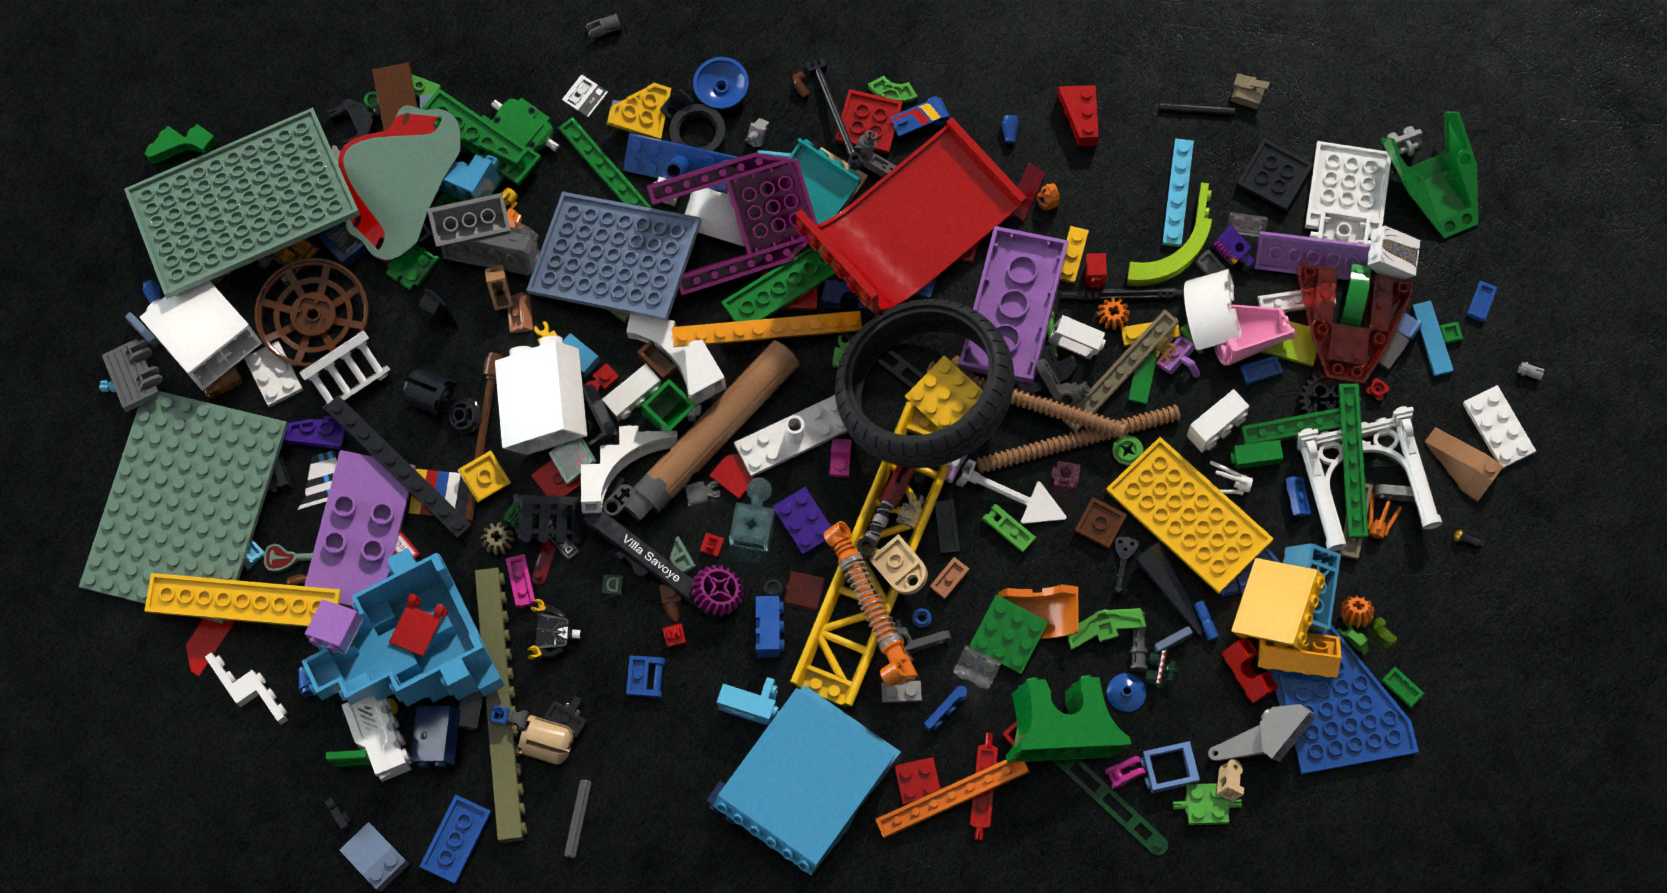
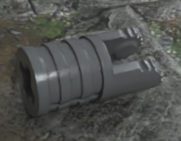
[586,14,621,38]

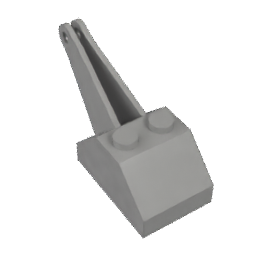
[1208,704,1317,762]

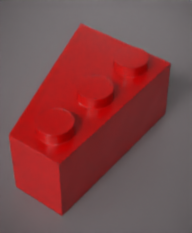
[1057,85,1099,146]

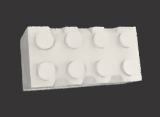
[342,696,413,782]

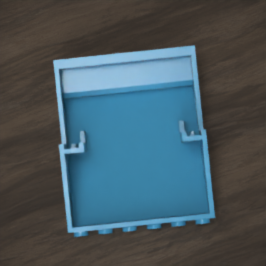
[713,685,901,875]

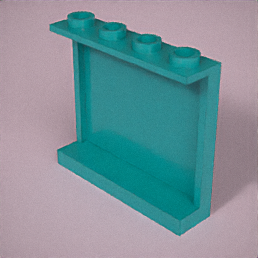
[788,138,861,224]

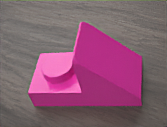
[830,439,852,477]

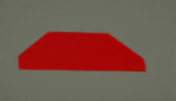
[186,619,235,676]

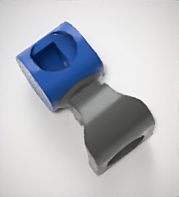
[489,705,529,731]

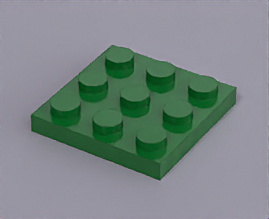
[969,594,1048,674]

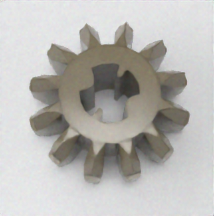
[481,522,514,555]

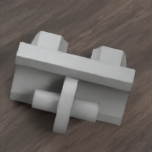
[1387,126,1422,156]

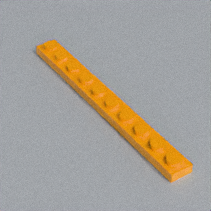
[671,311,862,348]

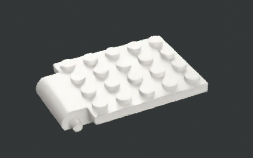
[1305,141,1391,244]

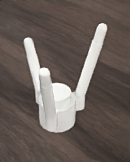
[1210,461,1253,496]

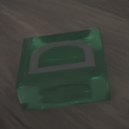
[602,574,624,596]

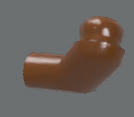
[792,71,809,98]
[286,574,307,586]

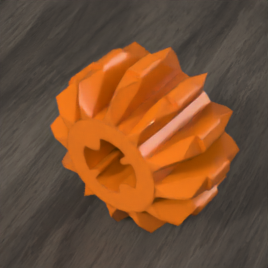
[1097,297,1130,330]
[1340,595,1374,629]

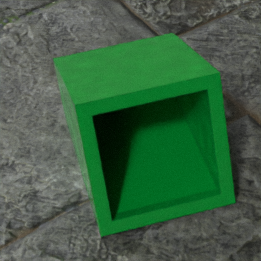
[642,379,696,433]

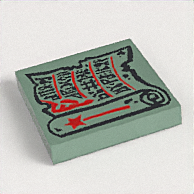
[549,438,596,484]

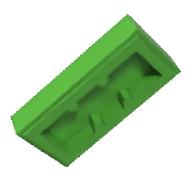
[411,75,441,98]

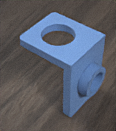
[1391,311,1423,339]

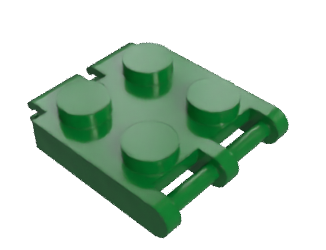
[386,244,440,291]

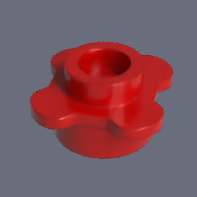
[1366,378,1389,401]

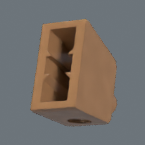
[485,265,513,310]

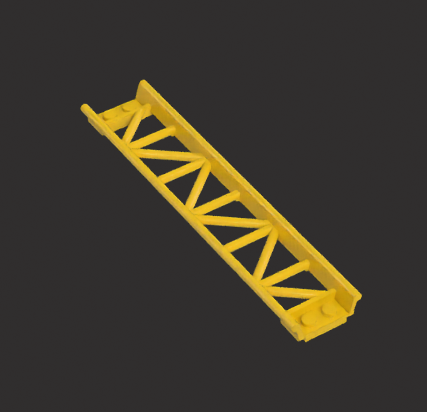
[790,402,950,707]

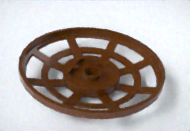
[255,258,369,368]

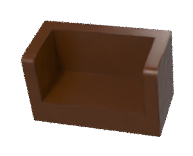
[637,340,678,384]

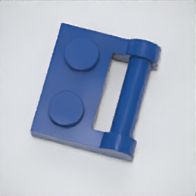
[626,655,665,698]

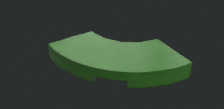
[868,76,918,104]

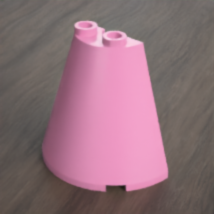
[1214,305,1295,365]

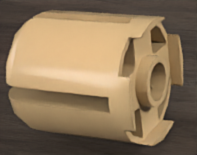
[518,715,574,764]

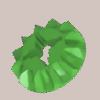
[1112,435,1143,466]

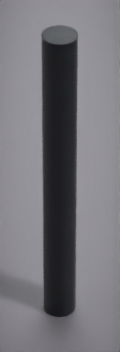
[1160,103,1235,115]

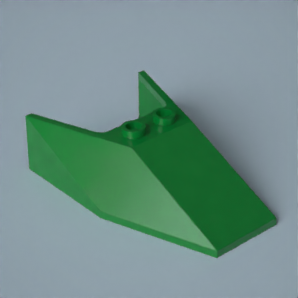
[1381,111,1478,238]

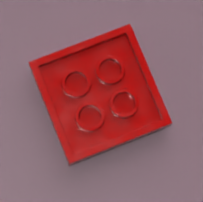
[835,89,903,154]

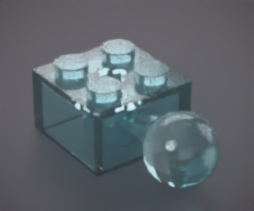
[729,477,775,551]

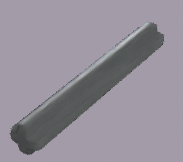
[564,780,592,858]

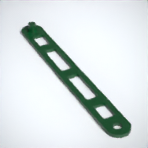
[1052,759,1168,856]

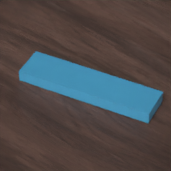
[1412,301,1454,377]

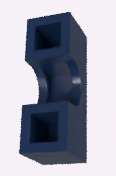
[821,278,877,317]

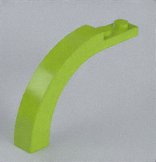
[1126,182,1212,286]

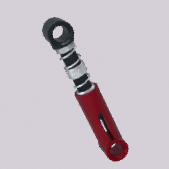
[857,465,916,561]

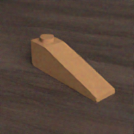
[1424,427,1503,502]

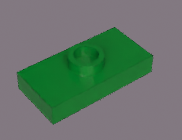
[1381,667,1425,709]

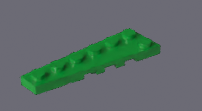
[422,88,529,166]

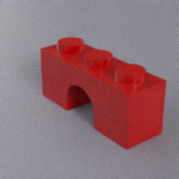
[1222,638,1279,703]

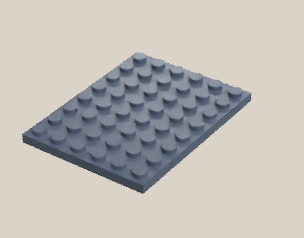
[526,192,702,321]

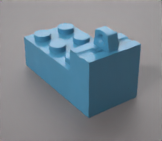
[438,155,501,201]
[1283,543,1341,632]

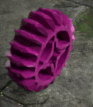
[691,564,744,617]

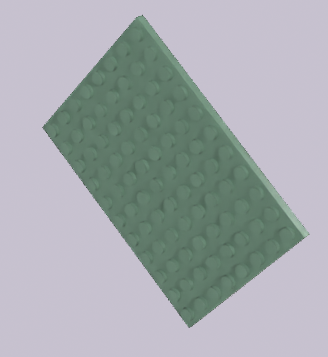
[124,108,360,299]
[79,391,288,624]

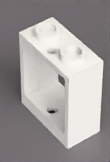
[1048,315,1106,359]

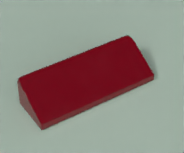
[1010,163,1046,222]

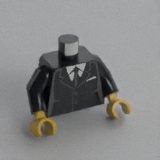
[527,599,581,660]

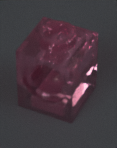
[1051,461,1081,488]

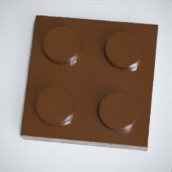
[1074,497,1127,549]

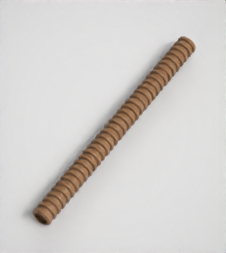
[926,361,1128,440]
[976,405,1181,474]

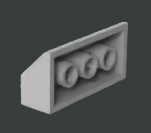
[427,193,511,247]

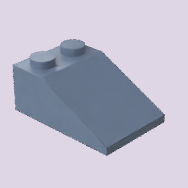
[340,822,409,892]

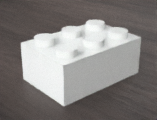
[1187,389,1249,452]

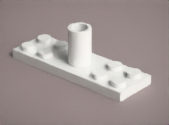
[734,395,848,477]

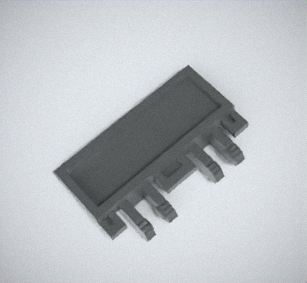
[102,339,163,412]

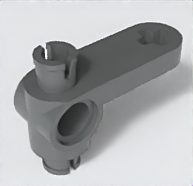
[854,130,896,177]
[1036,359,1090,408]
[892,620,952,662]

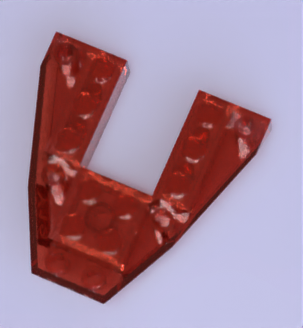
[1295,263,1413,383]

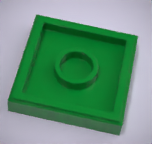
[326,750,372,767]

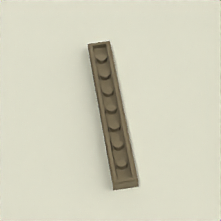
[1063,310,1179,432]

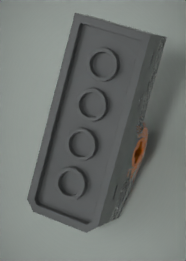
[441,209,540,275]

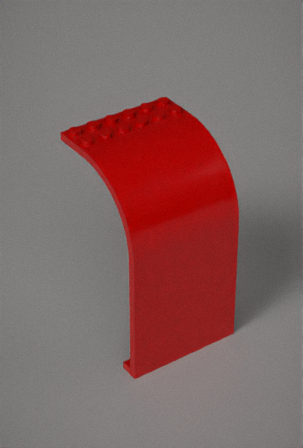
[795,117,1027,315]

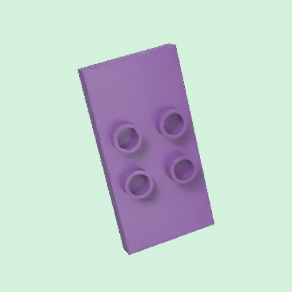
[959,226,1069,385]
[305,450,416,610]

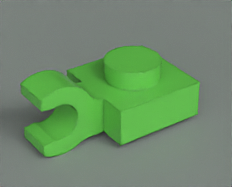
[1338,622,1369,655]

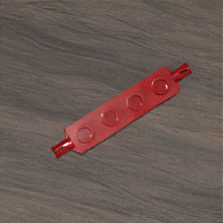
[970,733,998,841]

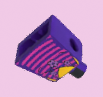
[1210,225,1254,268]

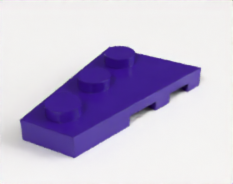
[285,416,346,450]

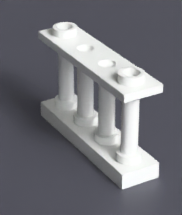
[299,331,390,408]

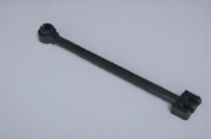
[805,57,864,171]

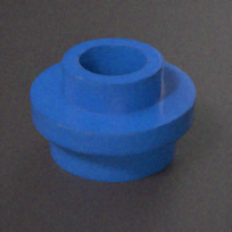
[912,608,932,628]

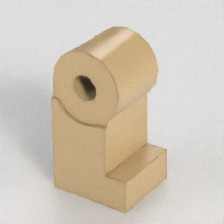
[1217,759,1244,802]

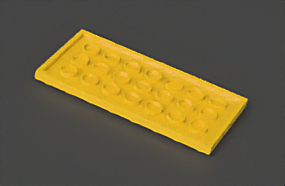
[1106,437,1274,594]

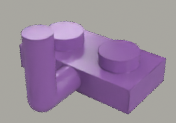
[1156,336,1200,378]

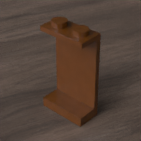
[372,62,418,131]

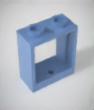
[1140,741,1200,794]

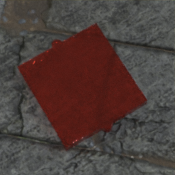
[784,571,825,609]

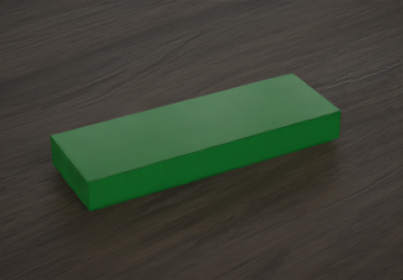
[1128,349,1159,405]

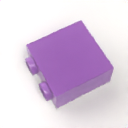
[305,599,363,654]

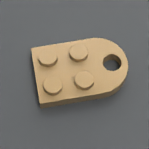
[869,534,928,595]

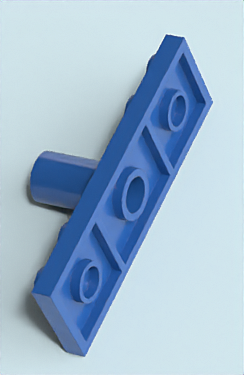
[623,133,738,194]

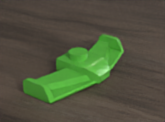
[1067,608,1147,650]

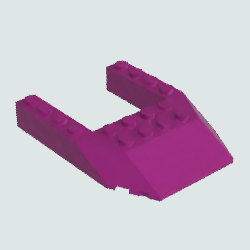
[647,152,818,295]

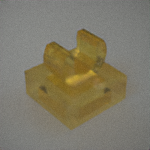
[1152,333,1177,359]

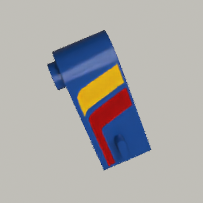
[890,96,950,137]

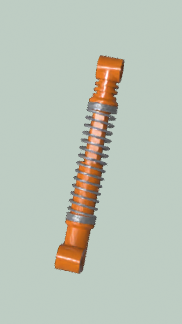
[824,521,918,686]

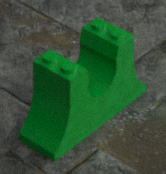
[1006,675,1131,763]

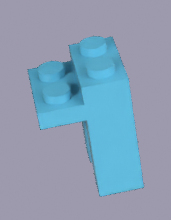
[717,677,779,726]

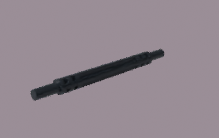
[1061,288,1184,301]

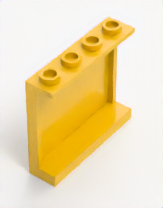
[1231,558,1325,650]

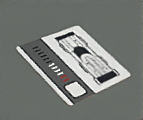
[562,75,607,116]

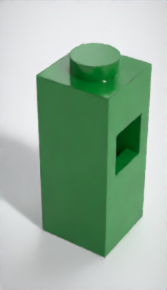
[1230,440,1283,470]

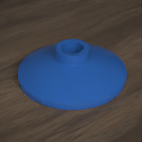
[1107,673,1146,712]

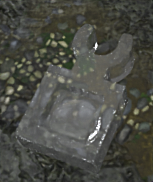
[685,481,721,506]
[896,492,923,529]

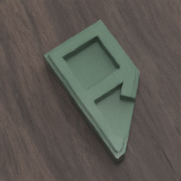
[670,536,696,574]

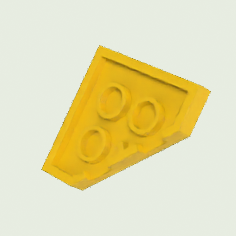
[607,83,671,139]

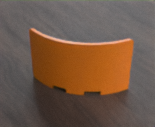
[998,584,1079,639]

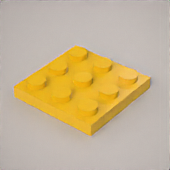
[905,356,983,430]

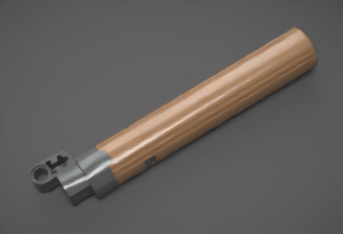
[602,341,799,522]

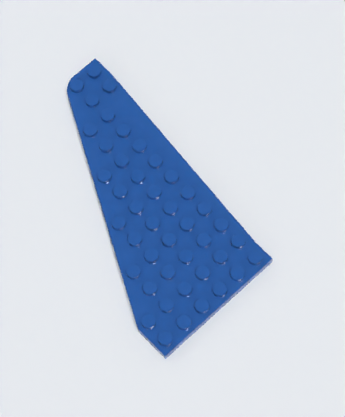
[1236,548,1419,775]

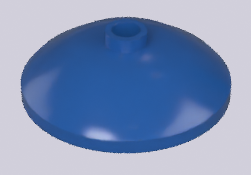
[693,57,749,110]

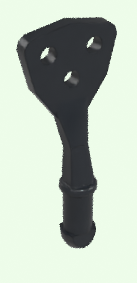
[1114,537,1139,595]

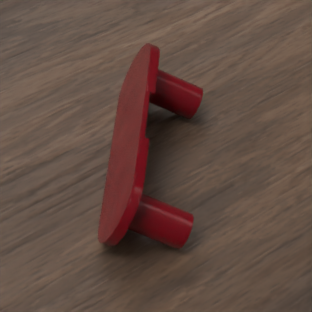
[532,539,556,585]

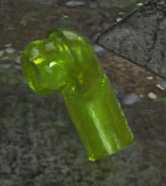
[1373,617,1397,645]

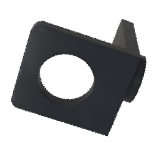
[660,89,694,121]

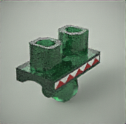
[1146,649,1180,689]

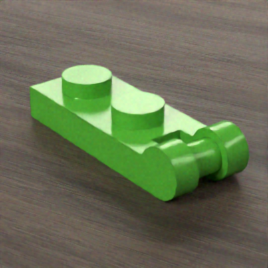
[982,504,1036,553]

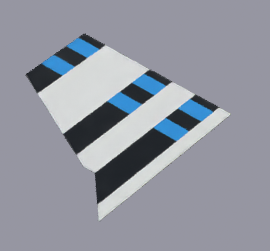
[298,450,337,510]

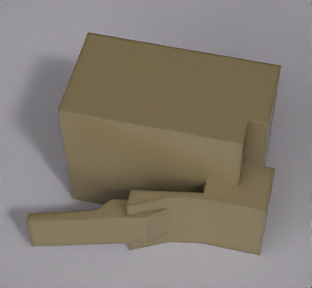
[1231,73,1270,110]

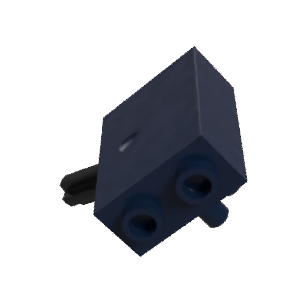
[399,706,461,768]

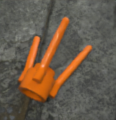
[1368,492,1402,539]

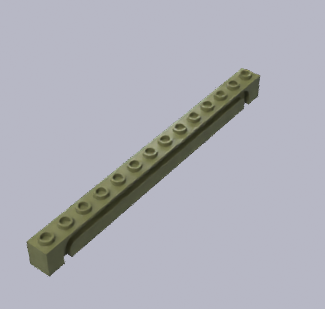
[475,568,527,843]

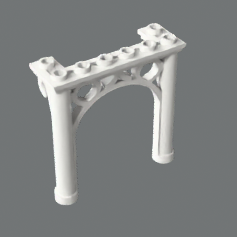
[1297,406,1442,551]

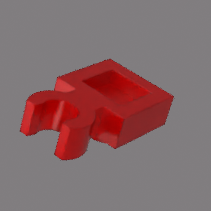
[585,363,620,392]

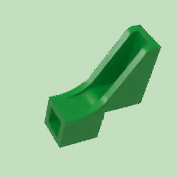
[144,124,218,164]

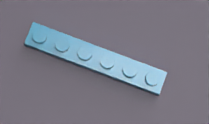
[1162,138,1194,247]

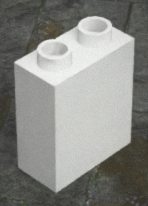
[140,281,262,391]
[495,336,587,455]

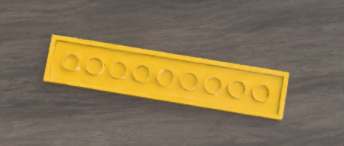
[145,573,342,627]

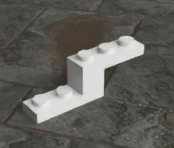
[205,653,288,725]

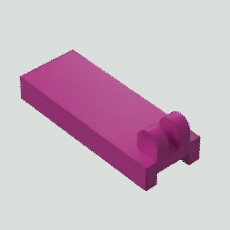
[506,554,536,609]

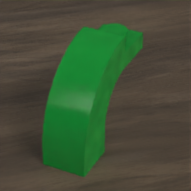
[1339,263,1371,334]

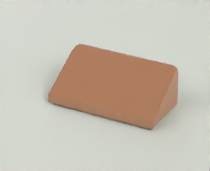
[508,292,533,333]

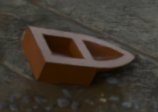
[659,584,682,622]

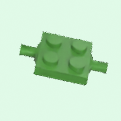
[1173,783,1242,825]

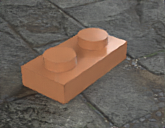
[930,557,969,600]

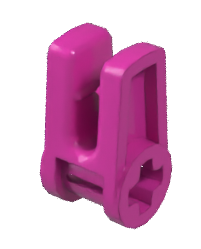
[1105,756,1146,789]

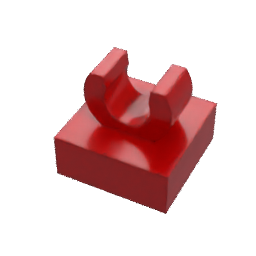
[700,533,725,558]
[663,624,687,648]

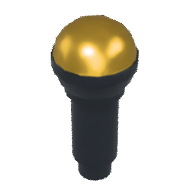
[1454,530,1484,548]

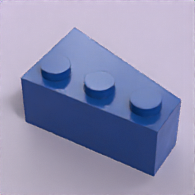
[756,596,785,658]

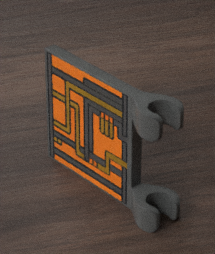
[258,238,320,286]

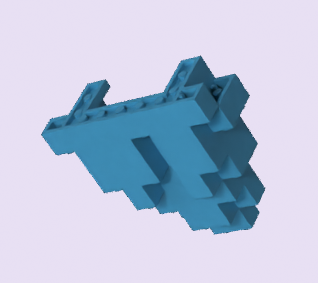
[302,548,505,706]

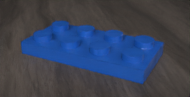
[419,794,492,884]

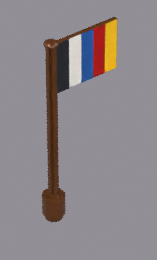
[409,353,503,523]

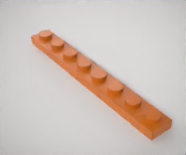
[875,760,1029,838]

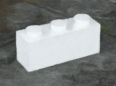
[602,364,662,421]

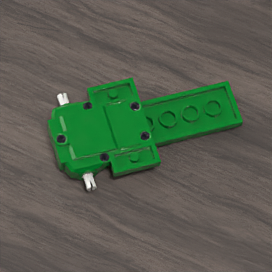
[431,98,559,208]

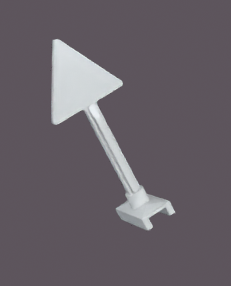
[955,459,1067,524]

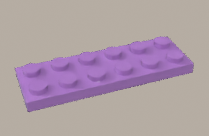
[1254,231,1371,280]

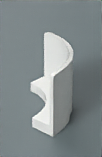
[685,188,744,246]
[1184,269,1242,350]

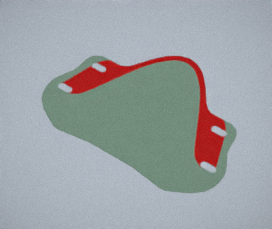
[339,105,460,260]

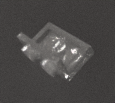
[953,646,1002,689]

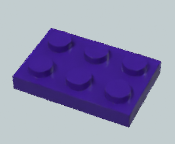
[772,487,831,555]

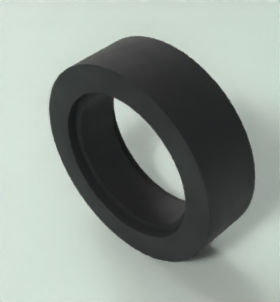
[670,104,726,153]

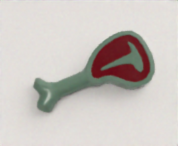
[264,544,313,573]

